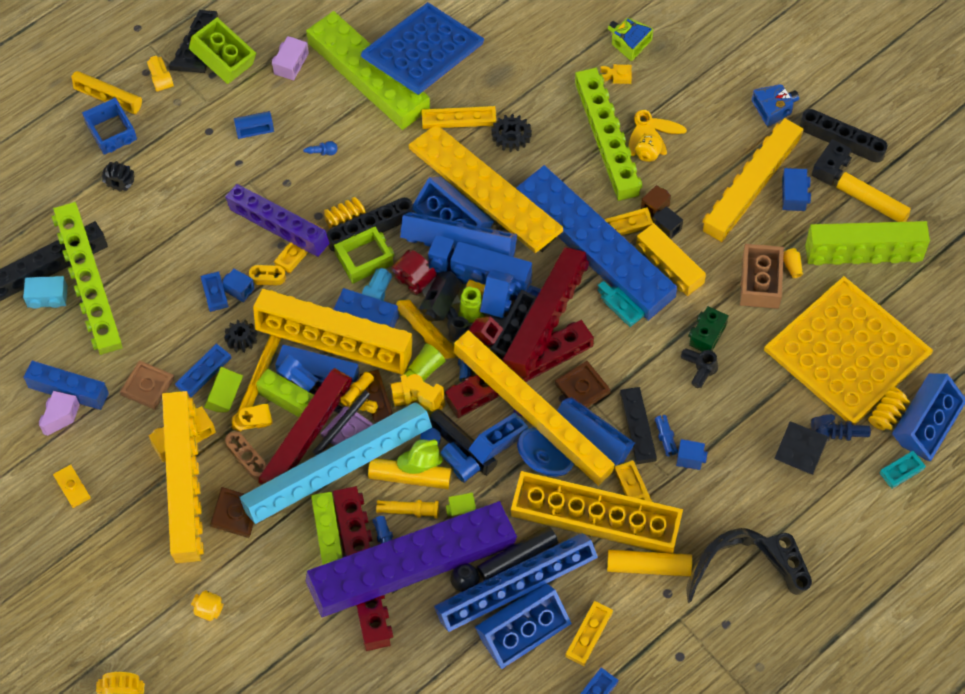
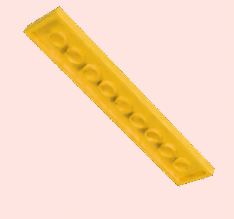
[409,126,563,253]

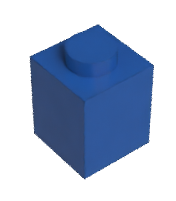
[222,268,255,303]
[676,439,708,470]

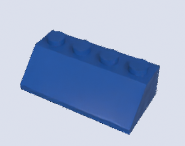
[413,177,494,228]
[892,373,965,461]
[475,583,572,669]

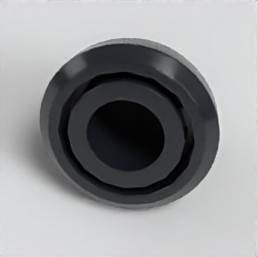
[450,563,480,592]

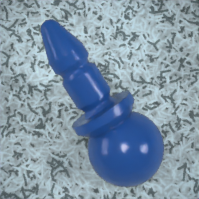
[303,141,338,156]

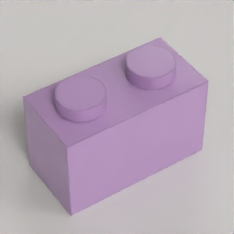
[271,36,309,80]

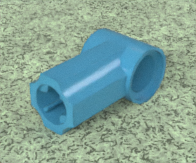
[362,268,392,301]

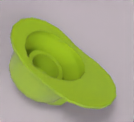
[397,439,443,474]

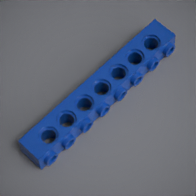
[434,533,598,632]

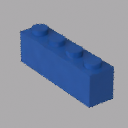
[275,345,359,391]
[23,361,109,410]
[557,397,635,466]

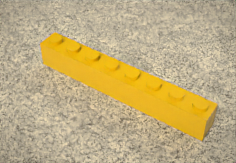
[702,118,803,242]

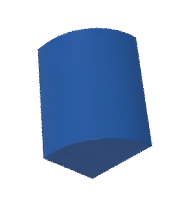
[234,111,274,139]

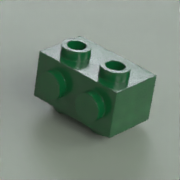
[688,306,729,351]

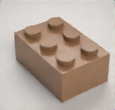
[740,244,784,309]

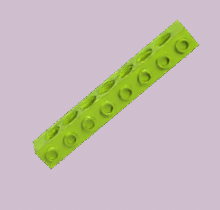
[575,67,642,201]
[51,202,123,355]

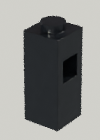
[418,271,463,322]

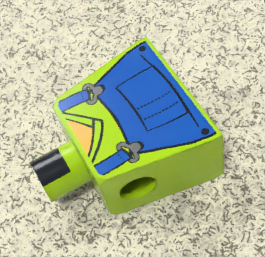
[608,18,653,61]

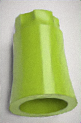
[458,286,485,323]
[404,343,446,382]

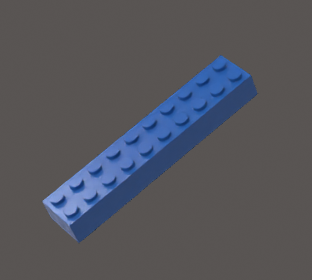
[516,165,677,321]

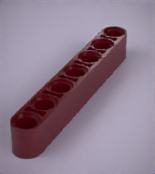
[258,368,352,485]

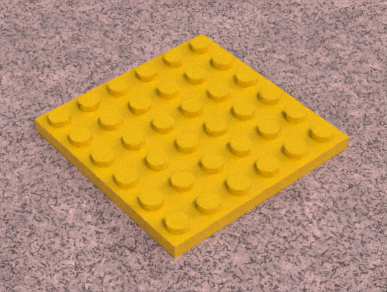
[764,276,933,425]

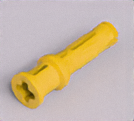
[376,499,440,519]

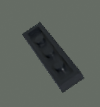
[620,387,657,464]

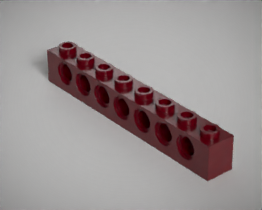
[445,319,594,419]
[333,486,394,651]

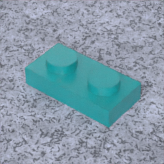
[879,451,926,489]

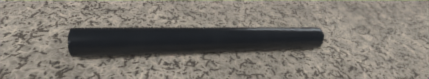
[312,390,370,455]

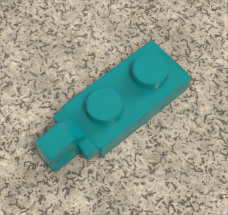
[597,281,645,327]

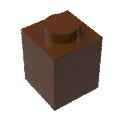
[641,185,671,218]

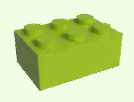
[189,17,256,84]

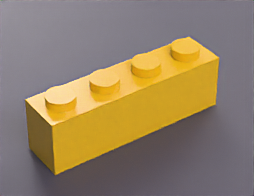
[636,223,706,296]

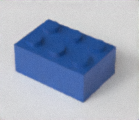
[333,288,399,328]

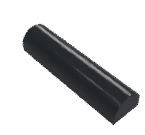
[490,289,537,361]
[430,409,498,476]
[477,526,559,581]

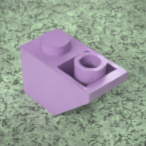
[39,391,80,436]

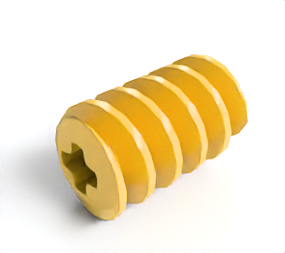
[324,197,366,229]
[868,386,911,431]

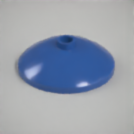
[517,427,574,477]

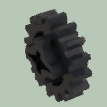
[491,114,532,152]

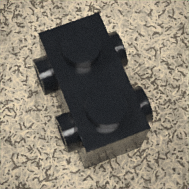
[811,139,852,186]

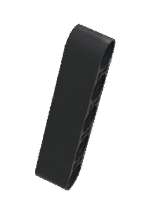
[800,109,888,163]
[327,197,413,252]

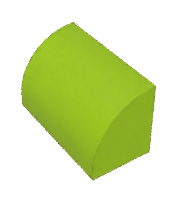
[204,367,243,413]

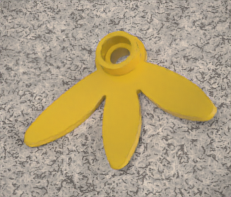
[628,110,687,156]

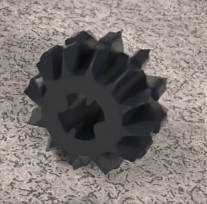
[102,161,135,192]
[224,319,258,353]

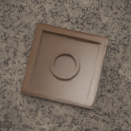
[120,360,175,410]

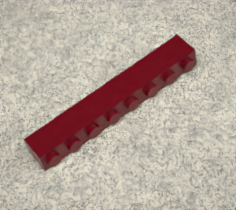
[503,247,589,378]

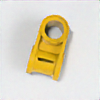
[232,404,273,430]

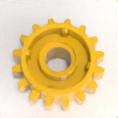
[96,672,145,694]

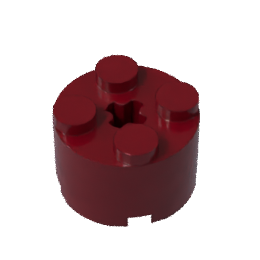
[392,250,437,296]

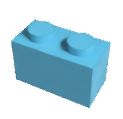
[23,276,68,309]

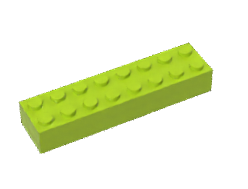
[306,11,430,130]

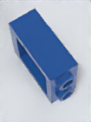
[82,98,137,155]

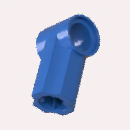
[276,355,319,392]
[440,442,480,483]

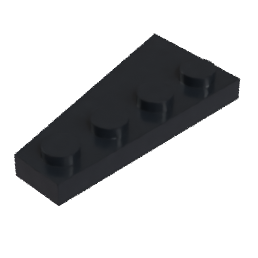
[169,10,218,73]

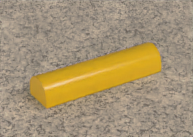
[71,71,142,115]
[836,172,911,222]
[368,458,452,490]
[607,550,692,577]

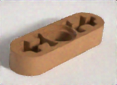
[225,432,267,481]

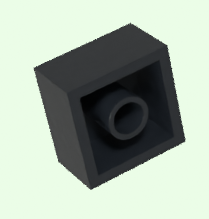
[774,421,829,475]

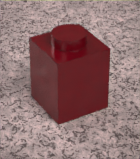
[469,316,503,345]

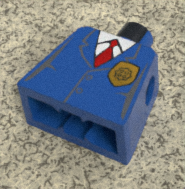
[752,84,799,127]

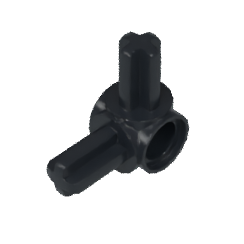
[446,307,474,342]
[681,348,718,389]

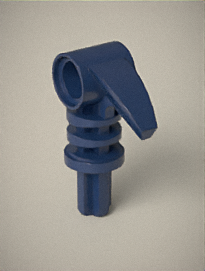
[811,414,871,441]

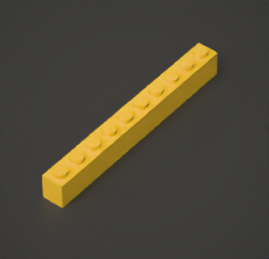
[454,330,615,486]

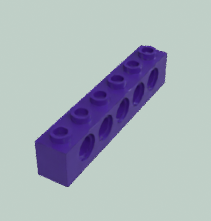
[225,184,330,257]

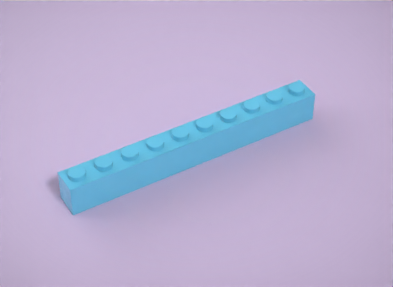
[239,402,432,524]

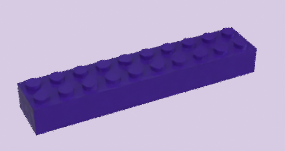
[305,501,517,618]

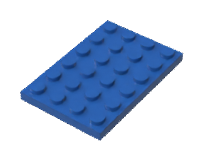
[361,2,484,95]

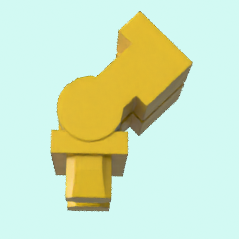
[391,374,445,418]

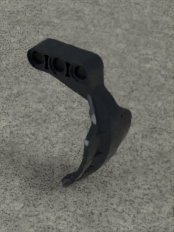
[686,528,812,603]

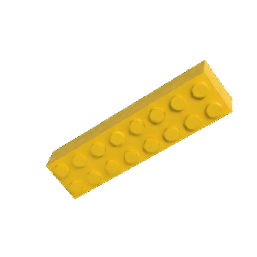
[253,288,412,375]
[162,391,204,564]
[511,471,683,553]

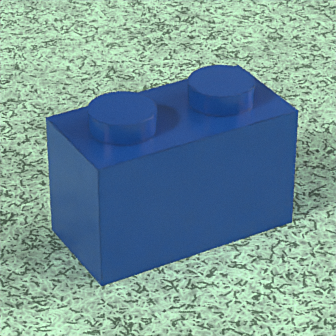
[782,168,811,211]
[428,235,455,274]
[480,269,516,318]

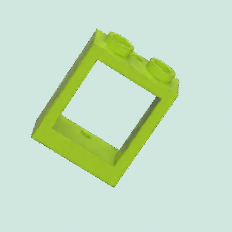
[334,227,395,284]

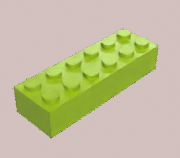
[805,221,930,265]

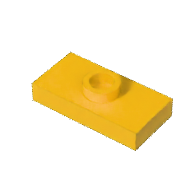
[53,464,91,508]

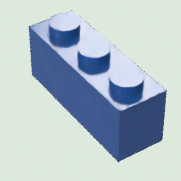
[469,413,529,464]

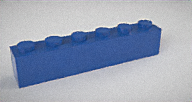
[400,212,517,257]

